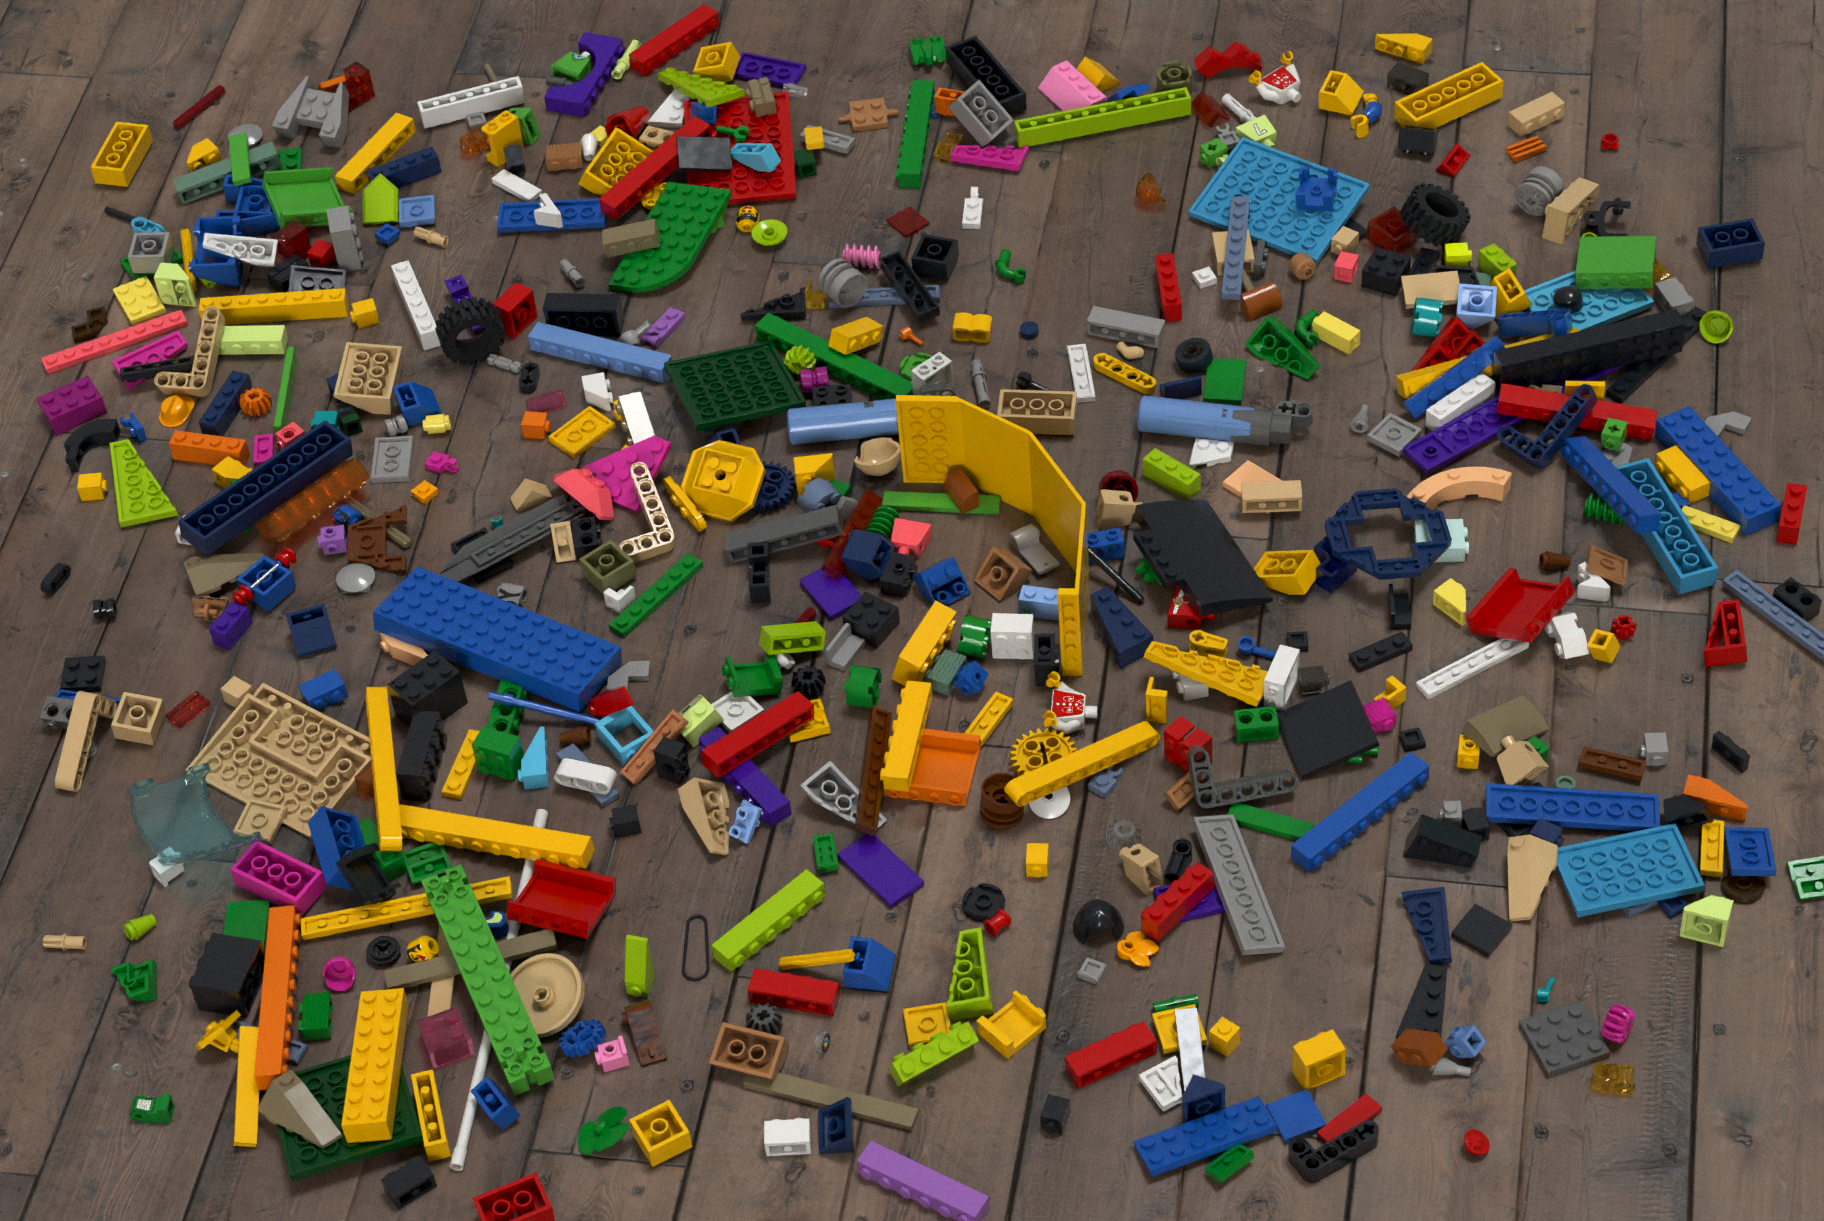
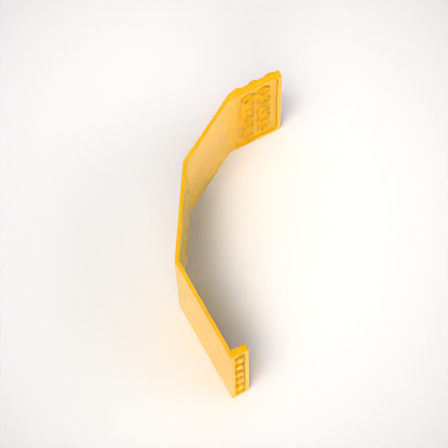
[896,395,1090,676]

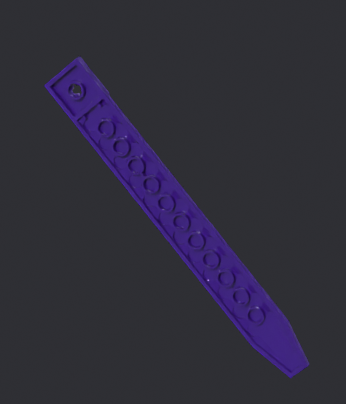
[1403,365,1624,475]

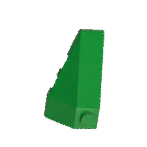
[1244,315,1321,380]
[358,817,408,882]

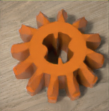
[239,386,272,418]

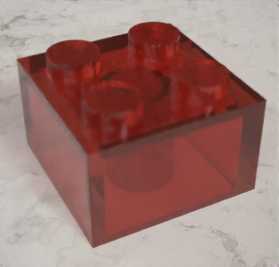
[1365,206,1417,253]

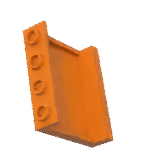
[883,728,981,806]

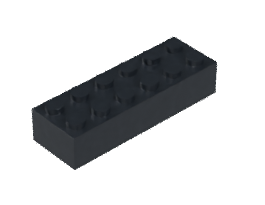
[945,36,1027,116]

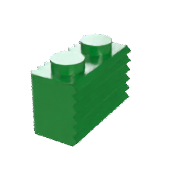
[298,992,333,1041]

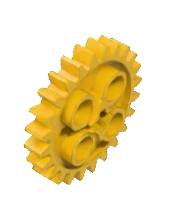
[1010,728,1077,777]

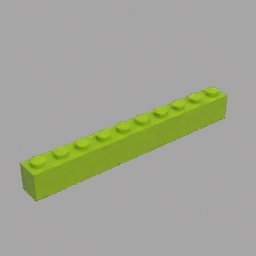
[1014,87,1191,148]

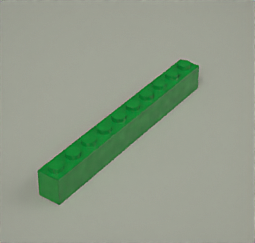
[755,313,913,400]

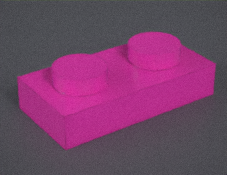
[253,434,274,468]

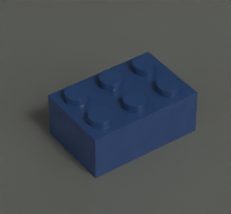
[1696,218,1765,269]

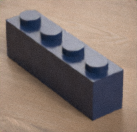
[366,146,441,188]
[199,371,253,437]

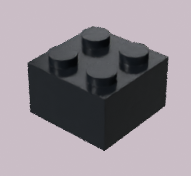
[911,234,959,280]
[1361,247,1411,297]
[842,591,900,649]

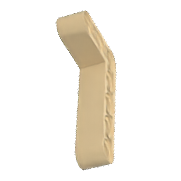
[154,306,225,397]
[619,462,674,563]
[55,691,117,792]

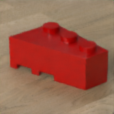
[1704,599,1748,667]

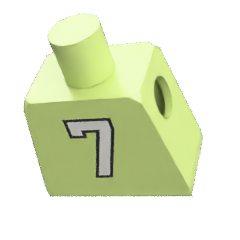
[1236,115,1277,149]

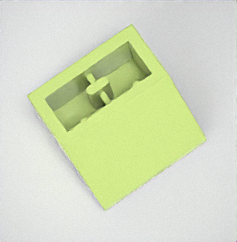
[154,263,197,307]

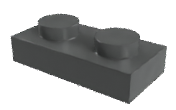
[1254,240,1269,279]

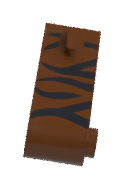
[621,1000,667,1066]

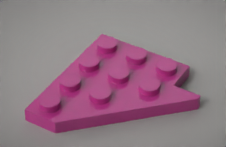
[584,436,673,513]

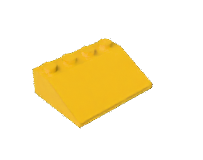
[578,127,653,196]

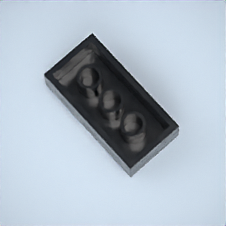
[543,293,624,337]
[396,710,447,802]

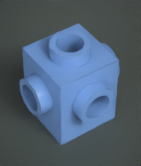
[1445,1025,1487,1059]

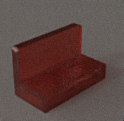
[1191,91,1230,127]

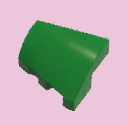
[112,959,157,1001]

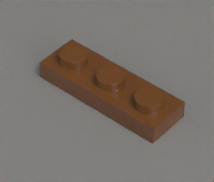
[1578,746,1646,782]

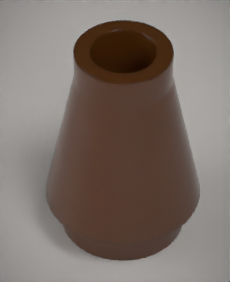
[1539,551,1571,571]
[559,725,591,746]

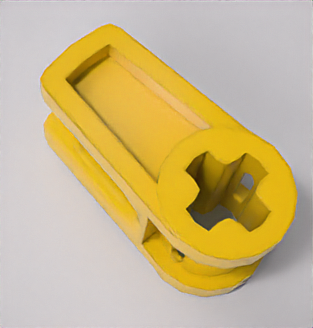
[1189,630,1228,658]

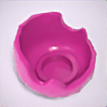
[323,956,356,992]

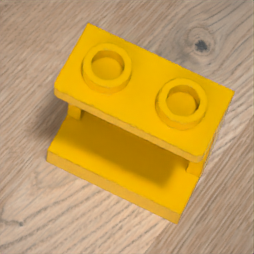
[481,110,524,167]
[976,990,1046,1059]

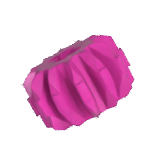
[1602,1003,1635,1043]

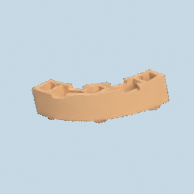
[1407,467,1512,510]

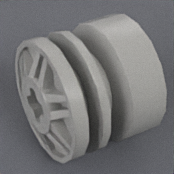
[1515,166,1563,216]
[818,258,868,308]

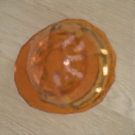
[1136,172,1166,204]

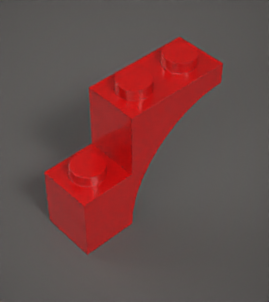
[1194,41,1263,78]

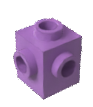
[317,525,347,555]

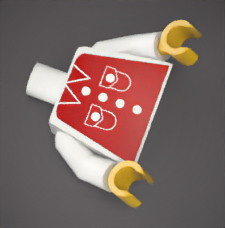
[1248,51,1302,105]
[1043,671,1098,734]

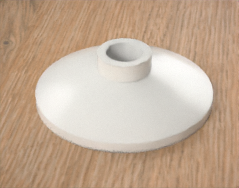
[1029,786,1070,819]

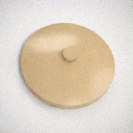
[510,953,585,1038]

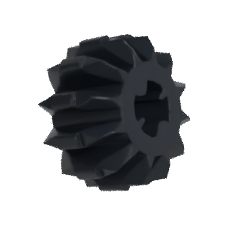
[791,664,826,699]

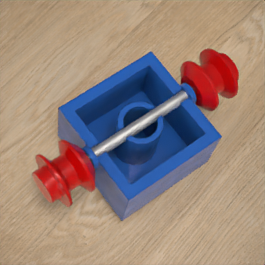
[232,548,297,612]

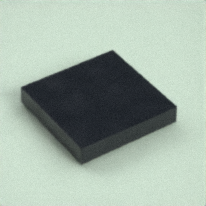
[1451,904,1512,957]

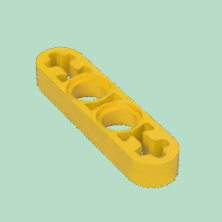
[1093,353,1156,395]

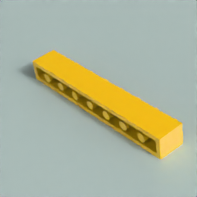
[198,288,349,325]

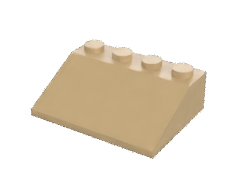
[334,342,403,415]

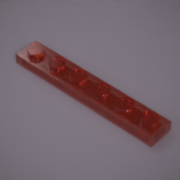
[821,488,883,580]

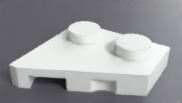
[1189,438,1234,470]
[1139,1056,1182,1112]

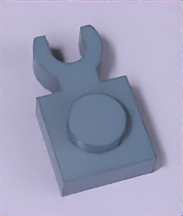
[1088,765,1123,798]

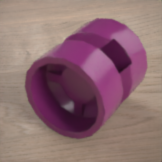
[800,366,829,394]

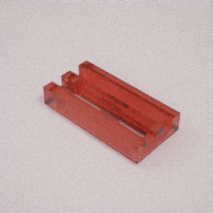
[166,690,211,728]

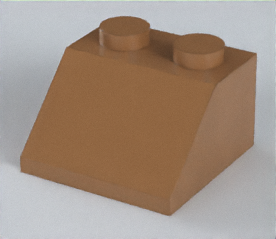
[974,546,1033,602]

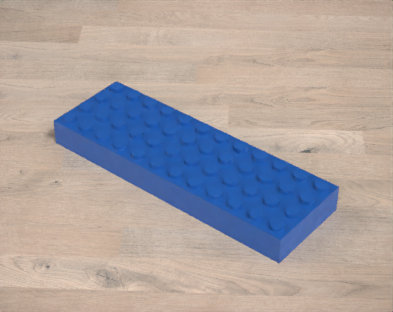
[373,566,622,712]

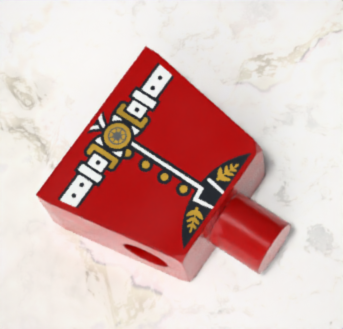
[1168,586,1217,629]

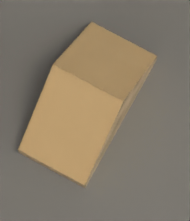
[510,478,553,513]

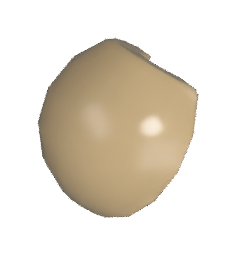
[854,437,901,476]

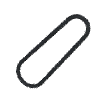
[682,914,710,981]

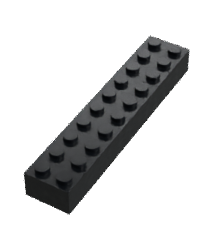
[1492,309,1686,393]

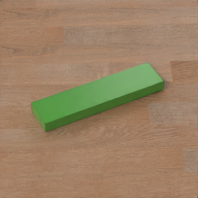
[229,132,252,186]

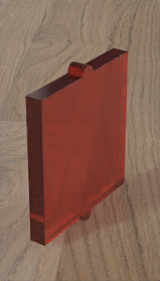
[886,206,929,238]

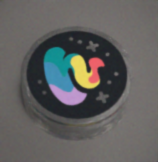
[814,1031,831,1054]

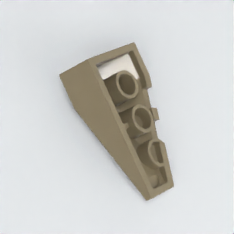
[183,553,264,597]
[258,1070,342,1149]

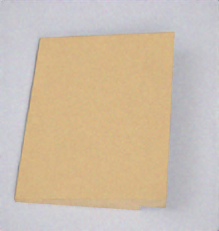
[185,683,373,839]

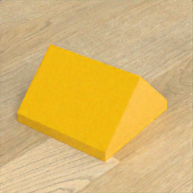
[1077,57,1120,92]

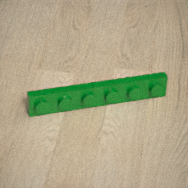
[609,553,704,638]

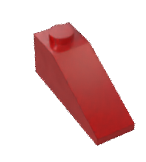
[587,686,634,718]

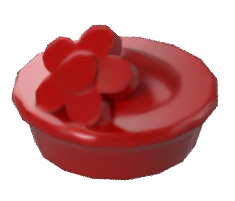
[1463,1129,1490,1156]

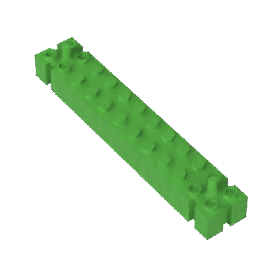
[421,864,555,1096]

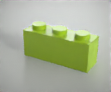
[1143,448,1201,499]
[759,621,826,655]

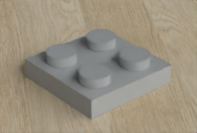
[1367,413,1422,457]

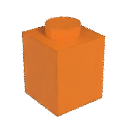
[521,411,552,440]

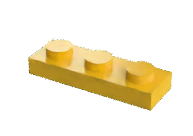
[965,692,1014,746]
[1700,820,1724,877]

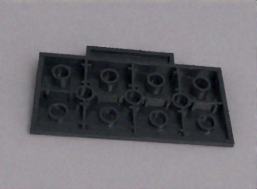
[1133,499,1273,617]

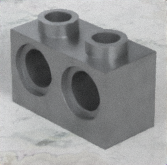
[40,696,74,730]

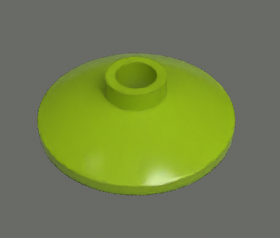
[751,219,788,246]

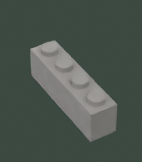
[1087,306,1166,349]

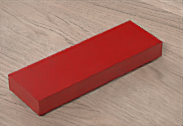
[1317,1093,1382,1143]

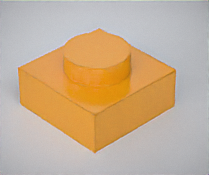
[411,480,439,504]

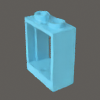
[595,706,654,766]

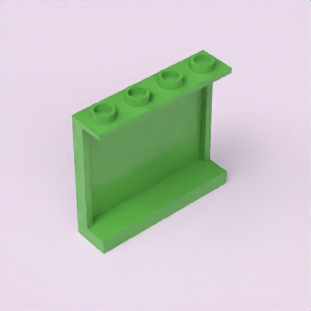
[262,167,352,229]
[1575,236,1657,289]

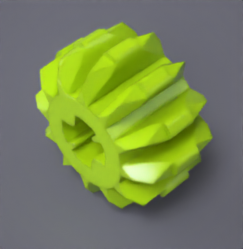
[784,345,817,378]

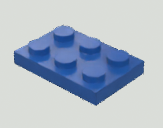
[1724,827,1776,877]

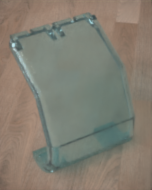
[129,762,262,866]

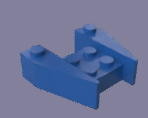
[215,174,282,237]

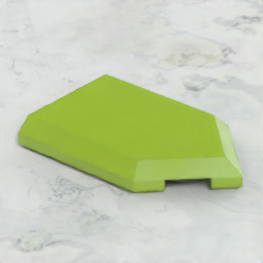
[363,173,399,225]

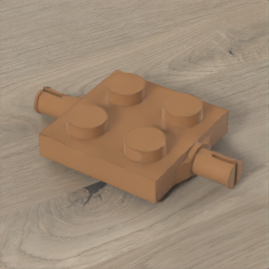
[839,97,899,132]

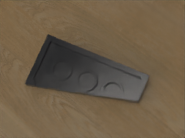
[1396,964,1448,1039]

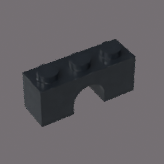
[748,542,771,603]

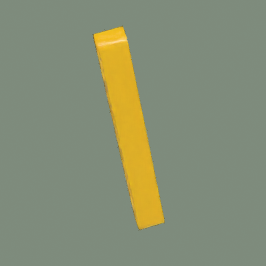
[1004,721,1161,807]

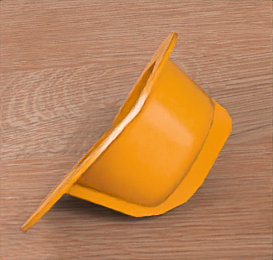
[159,395,195,428]

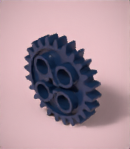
[749,461,796,513]

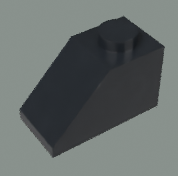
[1663,794,1714,830]

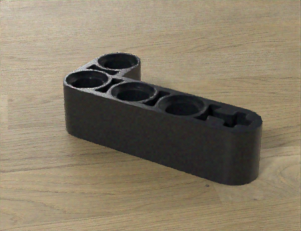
[1288,1120,1379,1183]

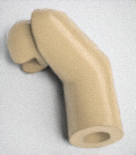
[1116,342,1144,359]

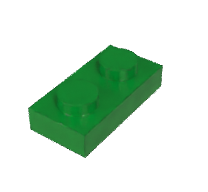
[1204,1144,1255,1183]

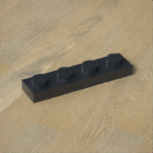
[120,355,195,382]

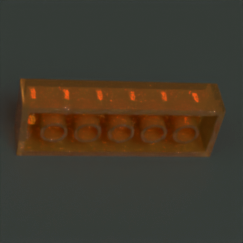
[254,458,370,543]

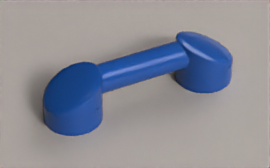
[1238,636,1276,659]

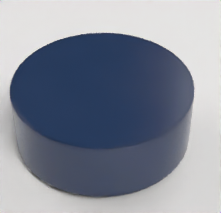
[1020,321,1039,339]

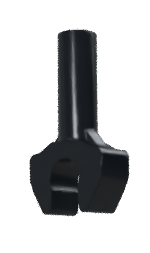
[1015,372,1050,391]

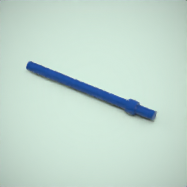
[488,691,601,726]

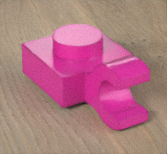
[424,451,460,474]

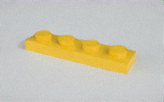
[441,729,480,800]

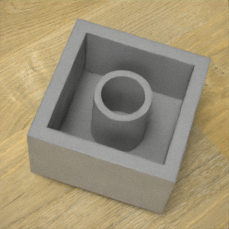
[128,232,174,273]

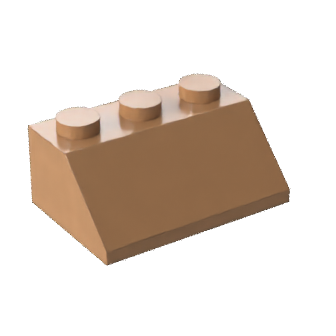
[709,1022,790,1080]

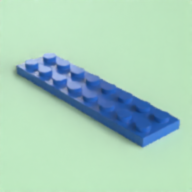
[1485,783,1660,832]

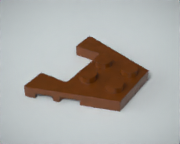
[347,505,407,574]

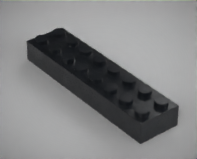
[879,251,940,323]

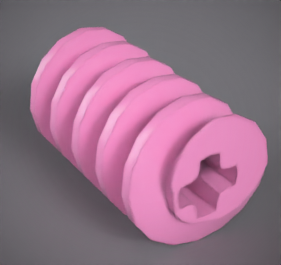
[842,244,882,269]

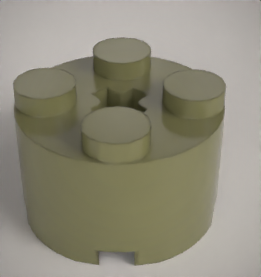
[1157,61,1192,94]

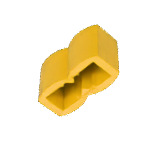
[952,313,993,343]

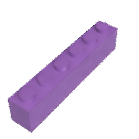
[857,1141,990,1221]

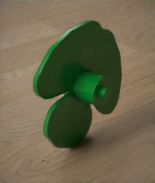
[578,1106,629,1155]

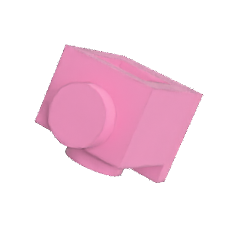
[594,1036,630,1073]

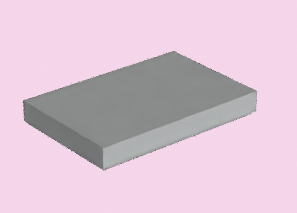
[370,436,414,483]

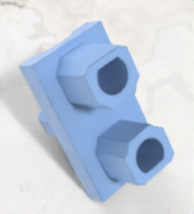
[729,800,762,844]

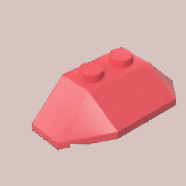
[551,468,614,520]

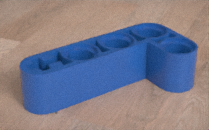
[1497,309,1573,338]

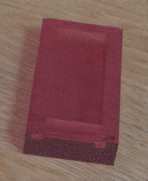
[525,389,567,413]

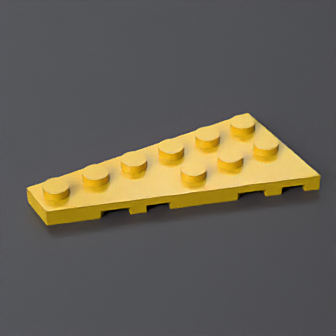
[1144,641,1268,707]

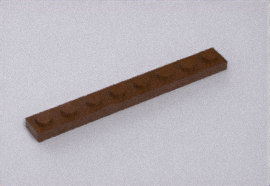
[854,705,892,836]

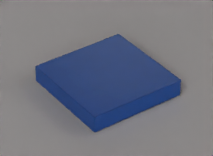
[1266,1089,1326,1144]

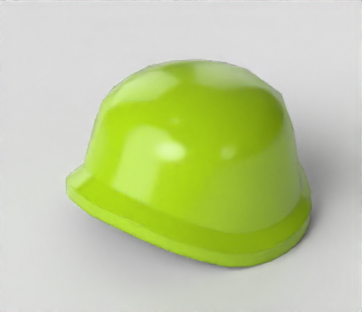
[1699,310,1733,343]

